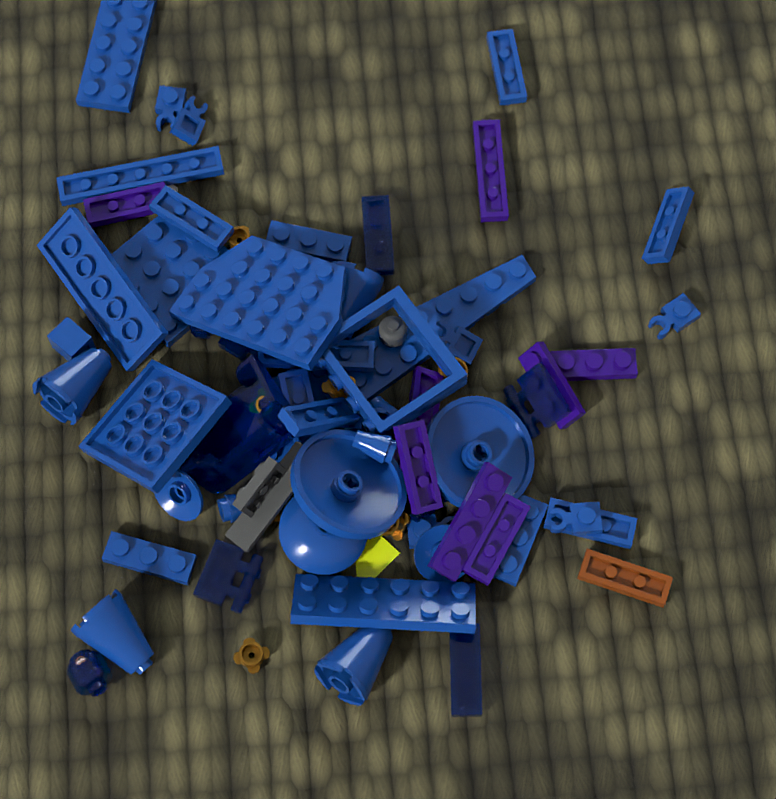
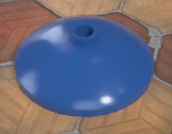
[279,497,367,575]

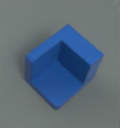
[47,317,96,361]

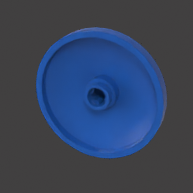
[426,396,535,508]
[290,429,407,540]

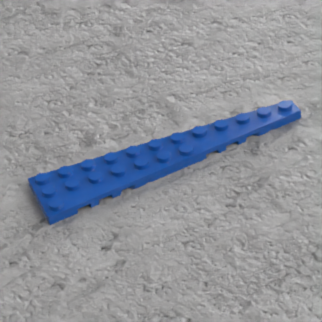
[226,255,536,466]

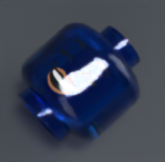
[66,649,112,697]

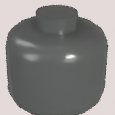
[379,315,407,347]

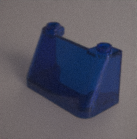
[180,354,294,494]

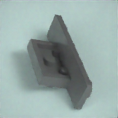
[226,441,303,552]

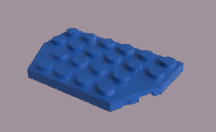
[168,235,347,371]

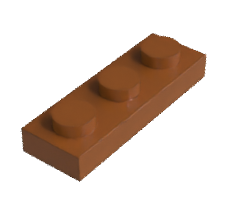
[577,549,673,608]

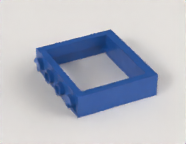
[317,285,468,435]

